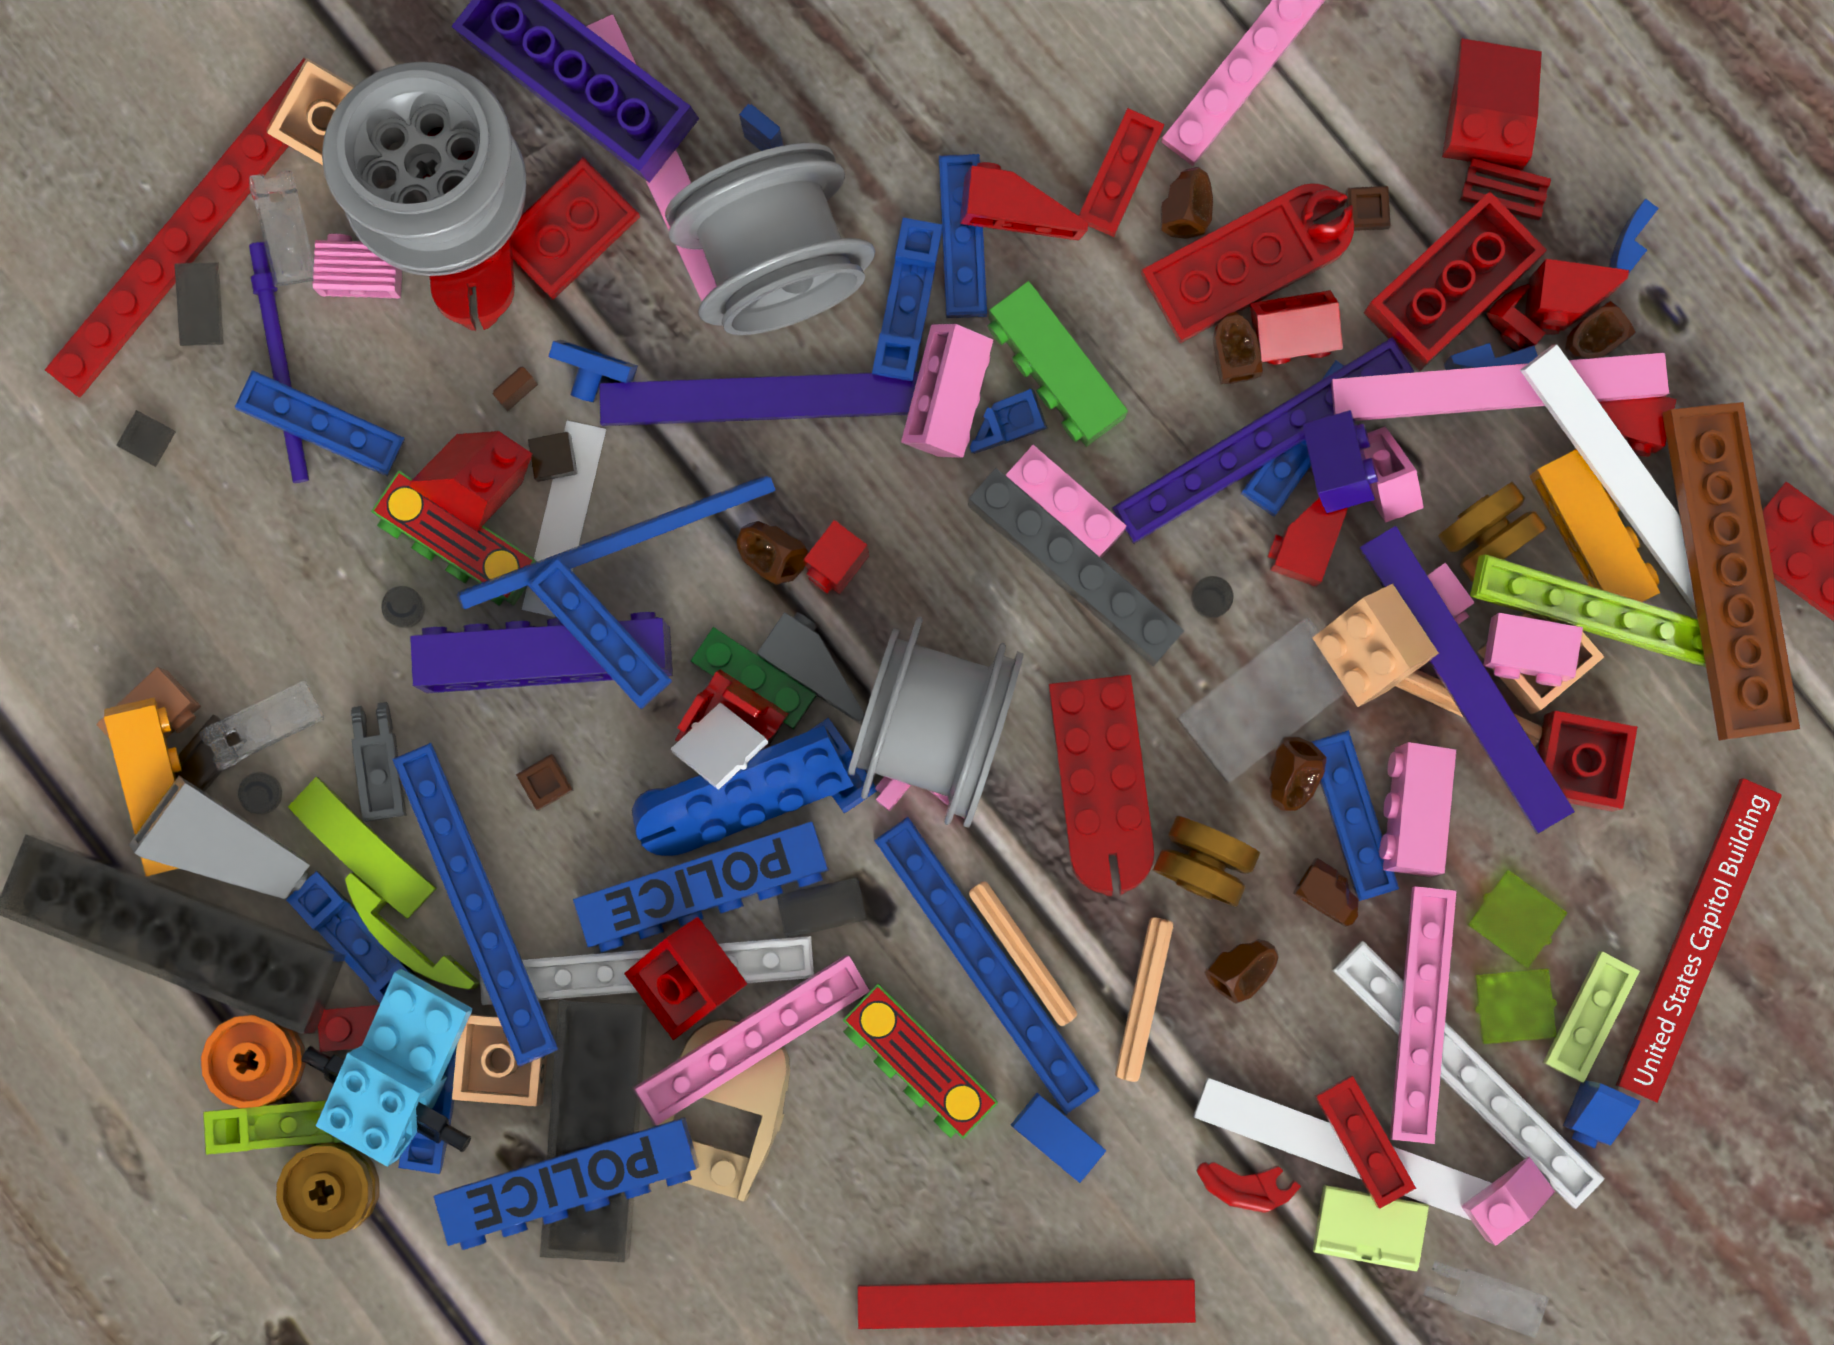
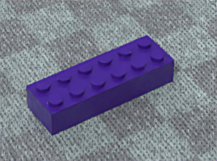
[451,0,699,183]
[410,612,673,694]

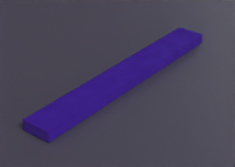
[1112,337,1414,544]
[599,371,919,426]
[1359,526,1575,834]

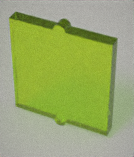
[1468,870,1567,968]
[1475,968,1557,1044]

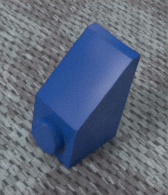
[1563,1080,1640,1149]

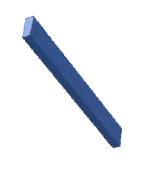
[456,476,776,609]
[392,743,559,1067]
[874,817,1100,1115]

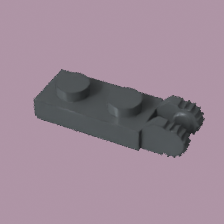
[351,702,407,822]

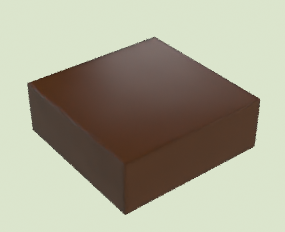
[1346,186,1391,231]
[492,367,538,412]
[516,754,574,811]

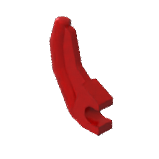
[1196,1162,1301,1213]

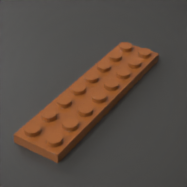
[1662,402,1800,741]

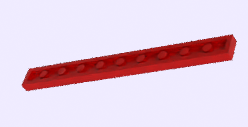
[45,58,306,398]

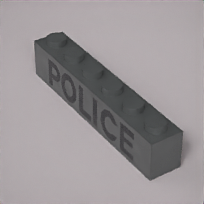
[968,468,1184,667]

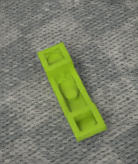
[288,776,437,919]
[345,872,480,989]
[203,1100,343,1155]

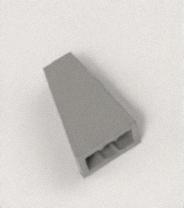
[129,776,309,899]

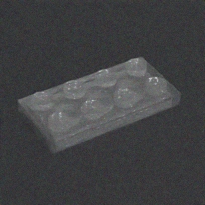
[1177,617,1347,784]

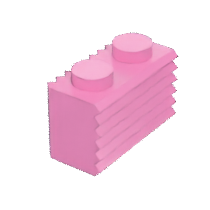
[312,234,402,299]

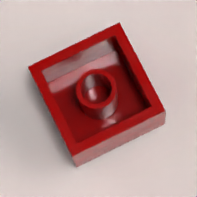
[1538,711,1638,812]

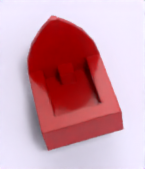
[1487,284,1546,351]

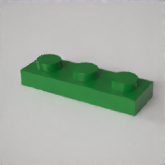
[691,627,817,730]

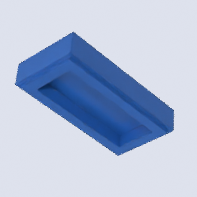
[739,104,783,151]

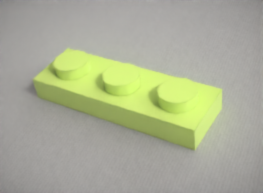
[1543,951,1640,1083]

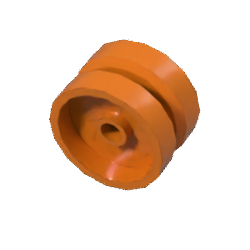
[201,1014,306,1108]

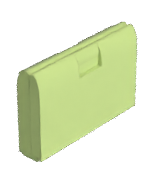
[1313,1185,1429,1271]

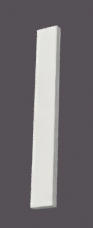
[1520,344,1697,616]
[479,936,814,1005]
[1332,941,1605,1209]
[1193,1077,1512,1235]

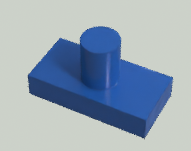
[548,340,638,402]

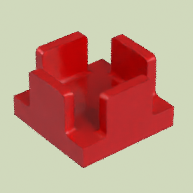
[675,669,789,751]

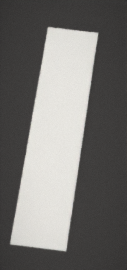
[522,420,606,617]

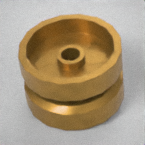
[1437,481,1547,582]
[1153,816,1261,907]
[276,1142,379,1239]

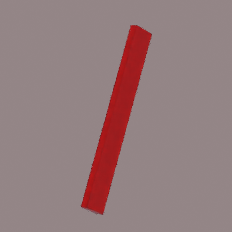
[857,1278,1196,1329]

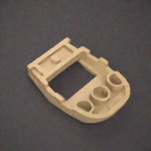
[659,1019,790,1202]

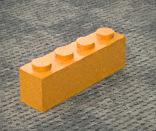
[1529,449,1661,602]
[104,697,182,877]

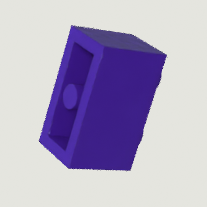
[1302,410,1379,513]

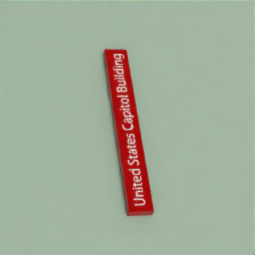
[1616,778,1782,1103]

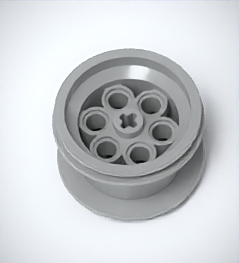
[322,62,526,276]
[665,143,875,335]
[848,616,1024,828]

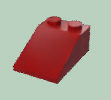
[1442,38,1542,170]

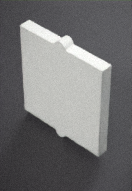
[671,703,768,790]

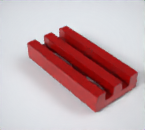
[1460,158,1551,221]

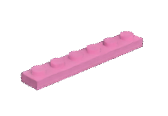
[1161,0,1325,166]
[1390,886,1456,1144]
[633,955,870,1126]

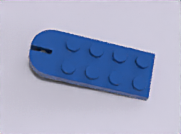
[632,725,854,856]

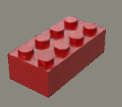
[1364,191,1547,371]

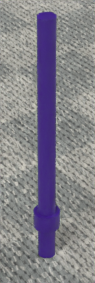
[249,242,309,483]

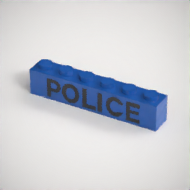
[573,822,829,953]
[433,1117,700,1250]

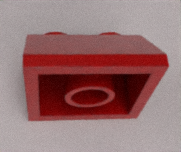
[1525,259,1629,335]
[409,431,533,532]
[624,917,748,1041]

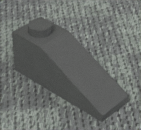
[757,612,865,725]

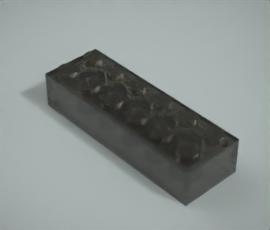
[540,1000,648,1263]

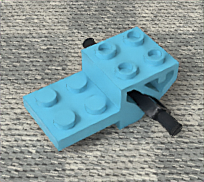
[302,969,473,1167]

